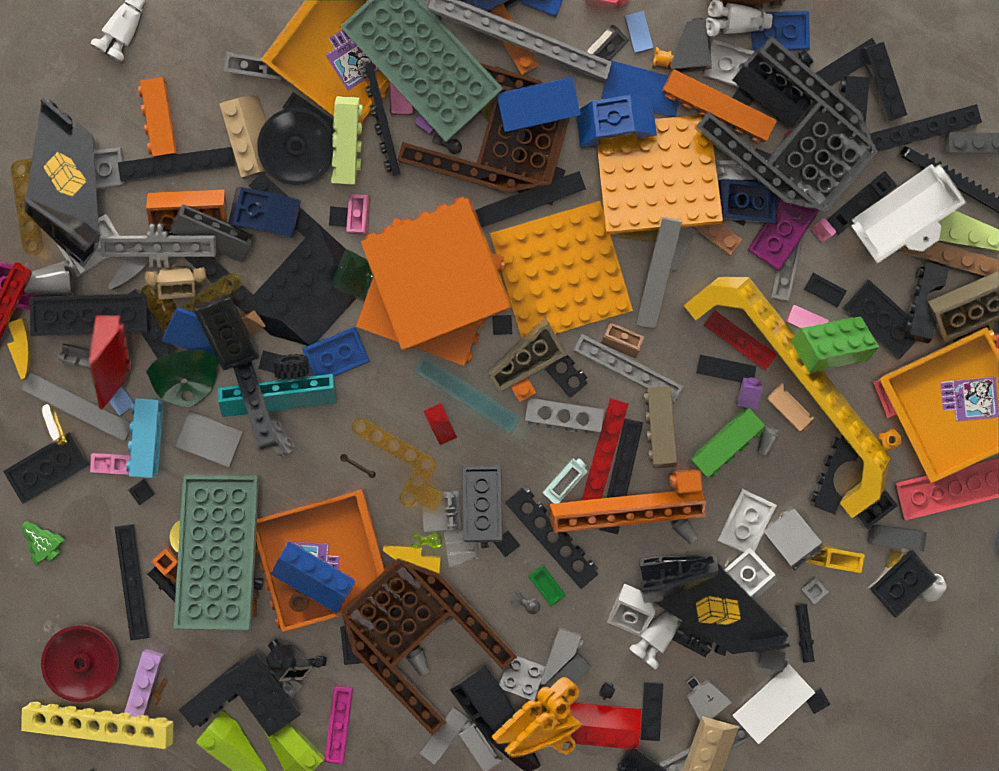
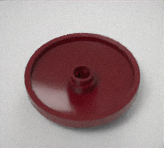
[41,625,119,702]

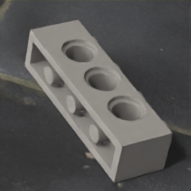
[525,398,604,435]

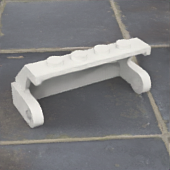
[852,164,966,263]

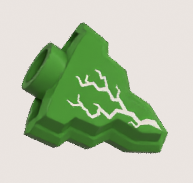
[21,521,65,566]

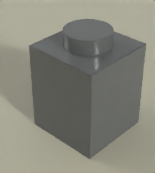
[758,649,788,672]

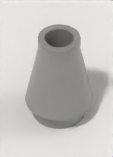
[758,426,780,456]
[671,519,698,544]
[406,646,429,676]

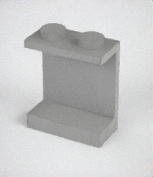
[763,508,825,571]

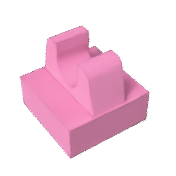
[810,217,836,243]

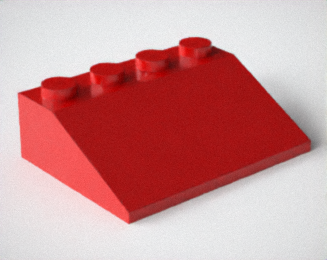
[89,316,131,410]

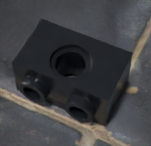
[855,490,898,529]

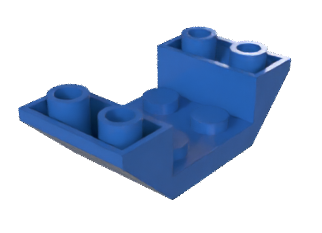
[577,95,657,148]

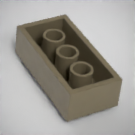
[928,271,999,343]

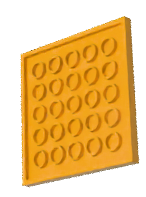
[597,115,723,234]
[490,201,633,339]

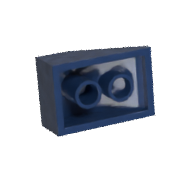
[718,179,777,223]

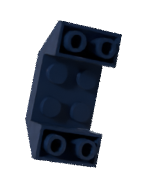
[228,187,301,238]

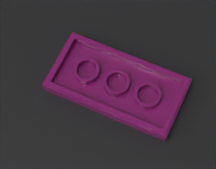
[748,199,820,271]

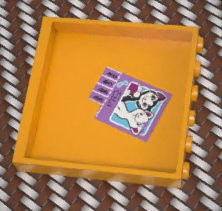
[260,0,389,126]
[880,327,999,483]

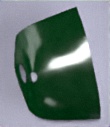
[146,349,217,407]

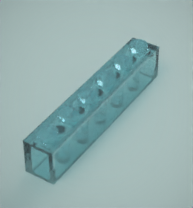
[414,355,521,434]

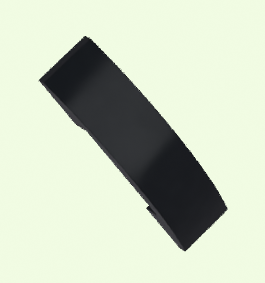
[827,171,897,235]

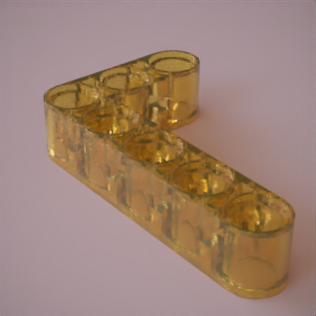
[11,158,43,255]
[141,273,242,331]
[352,418,436,507]

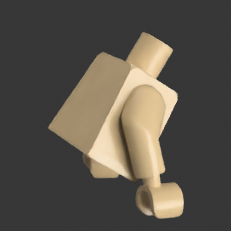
[145,264,206,300]

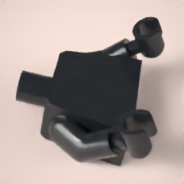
[266,639,327,681]

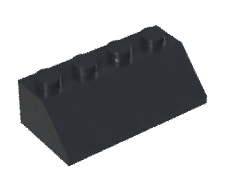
[732,47,813,128]

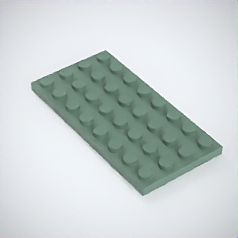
[340,0,503,142]
[174,475,259,631]

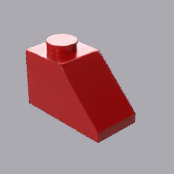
[424,403,457,445]

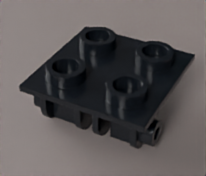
[672,621,714,658]
[616,747,666,771]

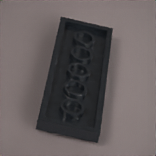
[29,293,148,336]

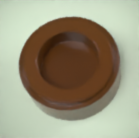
[289,592,309,612]

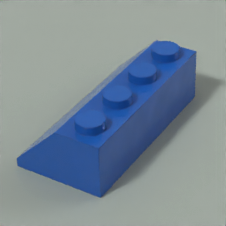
[271,541,356,613]

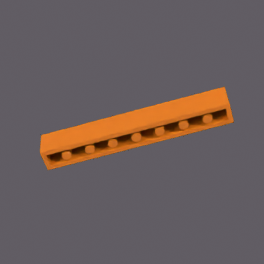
[550,491,706,533]

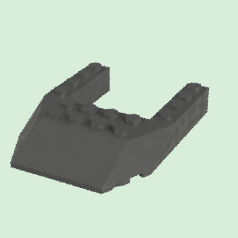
[694,37,878,212]

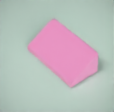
[389,81,413,114]
[346,194,371,234]
[786,305,829,329]

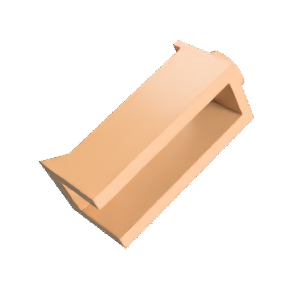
[766,383,814,431]

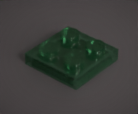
[331,250,374,301]

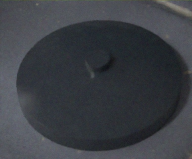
[257,107,335,185]

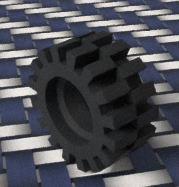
[273,354,309,380]

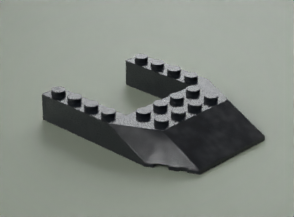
[184,172,364,346]

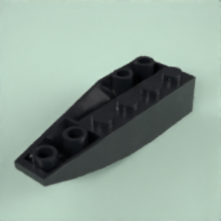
[450,666,541,771]

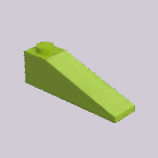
[196,710,268,771]
[263,723,325,771]

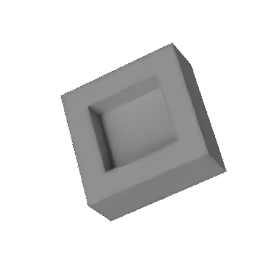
[801,577,829,605]

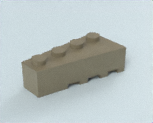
[488,317,566,392]
[644,386,677,469]

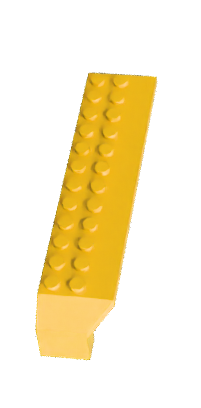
[684,277,891,518]

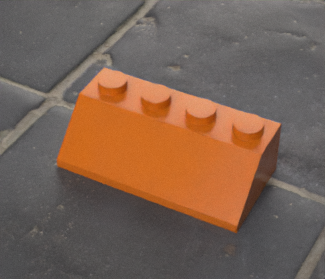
[146,190,227,236]

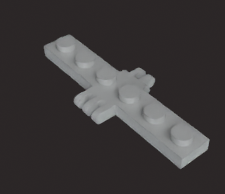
[100,224,217,268]

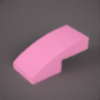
[90,453,131,475]

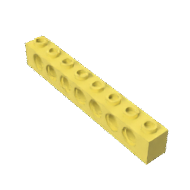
[21,702,174,749]

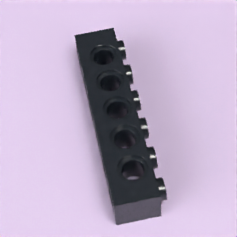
[870,104,982,153]
[505,487,598,589]

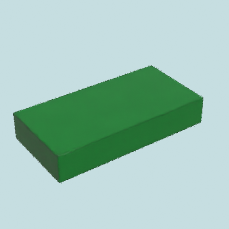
[528,565,566,607]

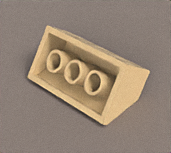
[219,95,267,179]
[682,716,739,771]

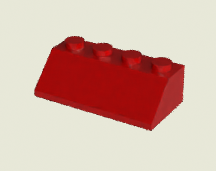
[565,702,641,750]

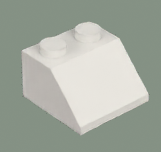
[725,548,777,600]
[607,584,657,638]

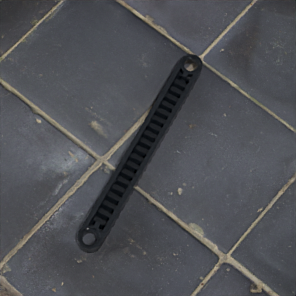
[899,146,999,214]

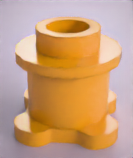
[652,47,674,69]
[878,429,901,450]

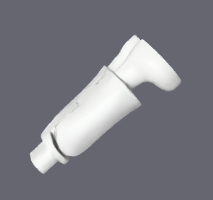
[90,0,145,62]
[706,0,773,36]
[629,611,682,670]

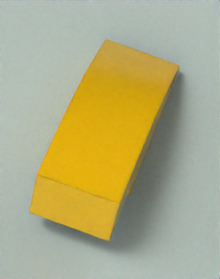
[7,318,32,380]
[383,546,441,573]
[806,546,865,573]

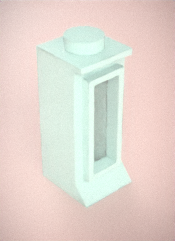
[543,458,588,503]

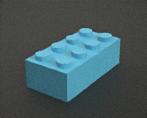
[126,398,164,478]

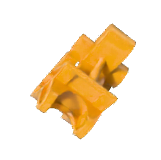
[491,677,582,757]

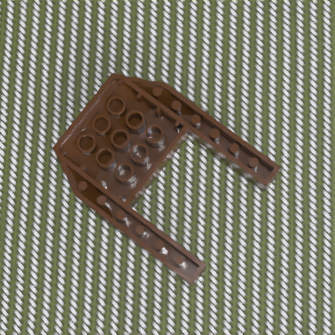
[397,63,570,192]
[341,558,517,735]

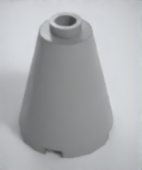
[24,261,73,297]

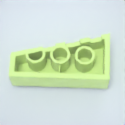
[331,96,363,184]
[924,211,999,252]

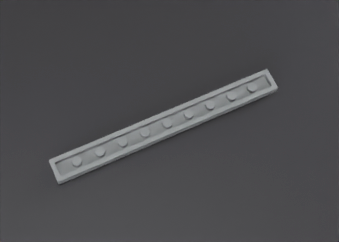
[427,0,612,81]

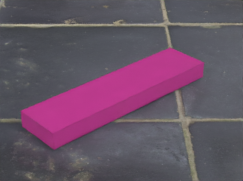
[324,685,353,765]

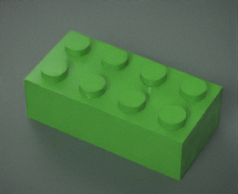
[791,316,879,373]
[689,408,765,478]

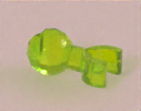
[412,533,442,549]

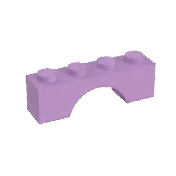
[124,649,164,729]

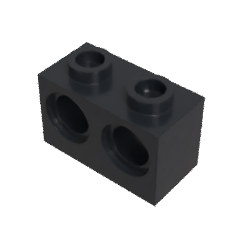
[545,355,588,398]

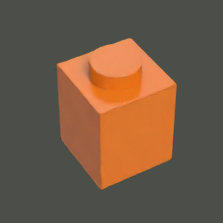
[510,377,536,402]

